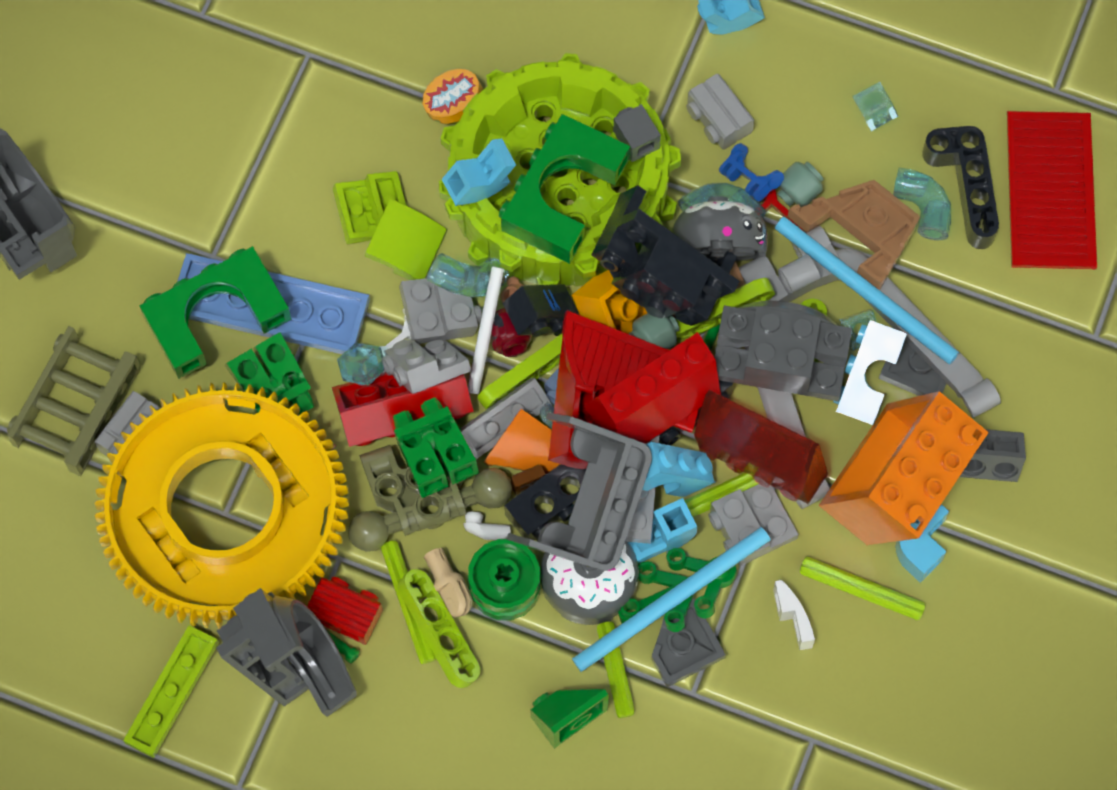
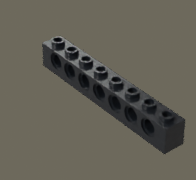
[504,380,733,541]

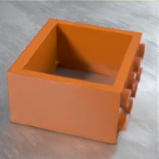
[819,391,989,545]

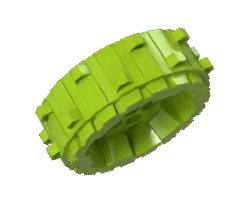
[439,53,681,287]

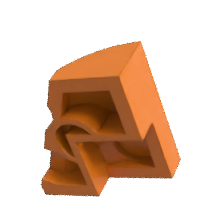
[483,409,560,474]

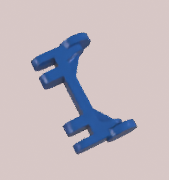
[719,143,784,201]

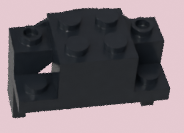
[591,185,740,326]

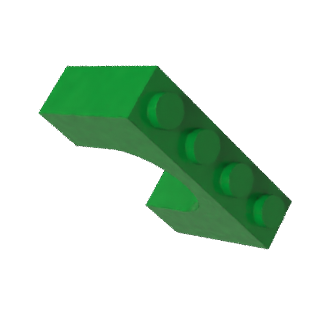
[499,114,630,264]
[139,246,292,379]

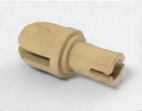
[424,548,473,617]

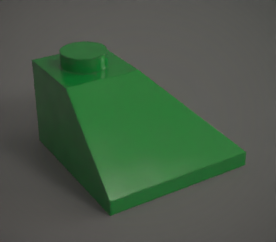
[530,689,609,749]

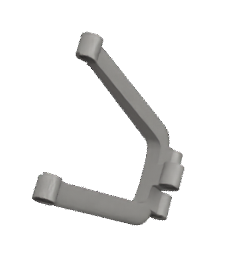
[739,226,1001,509]

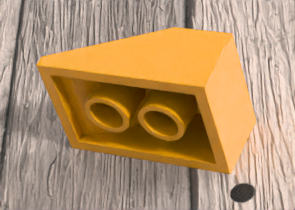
[572,270,647,334]

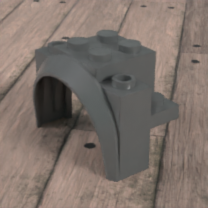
[0,128,77,280]
[715,301,852,402]
[216,588,357,717]

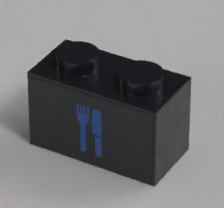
[503,284,579,337]

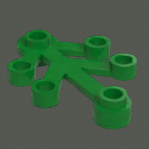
[618,548,737,632]

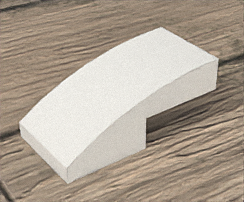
[773,580,815,650]

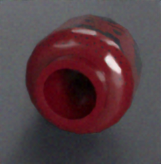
[490,308,531,357]

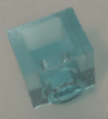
[852,81,898,131]
[839,309,877,351]
[337,343,385,385]

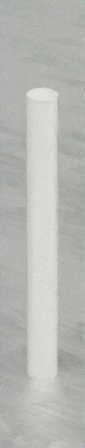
[468,266,504,394]

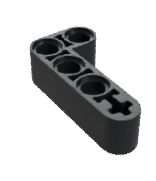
[922,126,999,250]

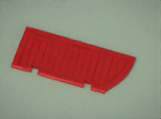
[562,310,698,433]

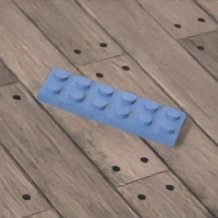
[177,253,370,357]

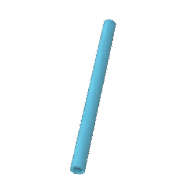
[775,217,959,365]
[572,527,771,672]

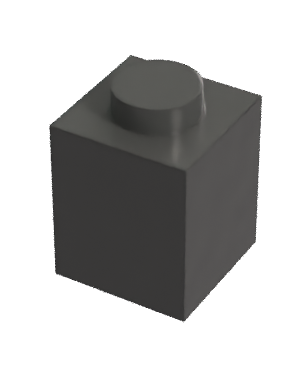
[613,104,661,162]

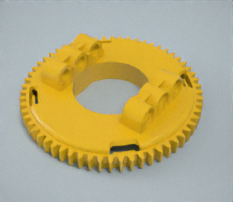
[95,382,349,629]

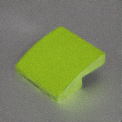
[333,171,406,244]
[365,199,447,280]

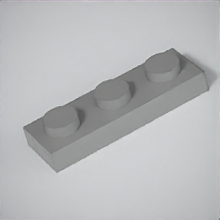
[460,378,552,459]

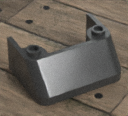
[506,412,652,571]

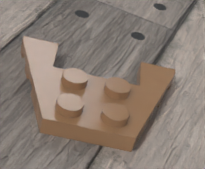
[787,180,920,290]

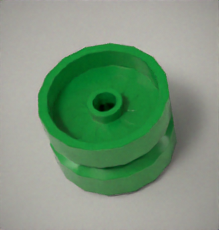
[468,539,541,621]

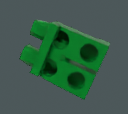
[225,332,315,415]
[393,397,479,498]

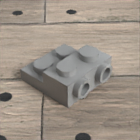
[399,269,482,344]
[382,339,471,394]
[708,480,798,566]

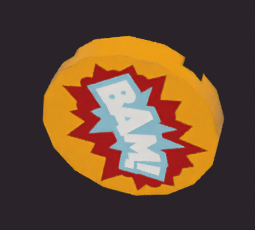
[422,69,483,124]

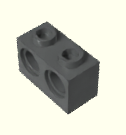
[960,429,1026,482]

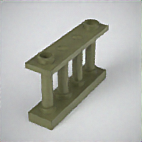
[7,326,141,477]

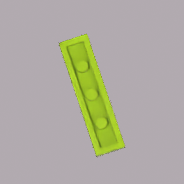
[123,625,219,758]

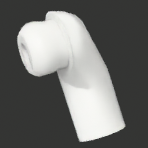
[463,512,510,540]

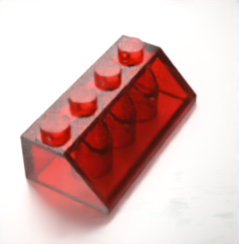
[694,390,829,504]

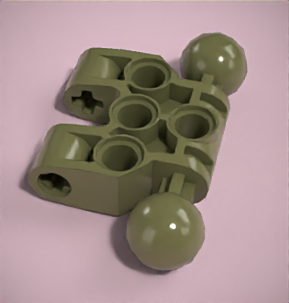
[348,445,513,552]

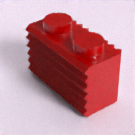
[307,577,383,645]

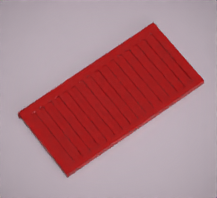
[1006,111,1097,270]

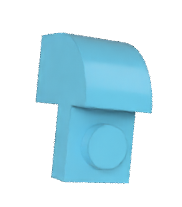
[697,0,765,35]
[442,138,516,206]
[629,498,697,564]
[895,504,949,583]

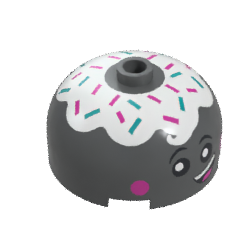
[672,196,767,262]
[541,541,639,625]

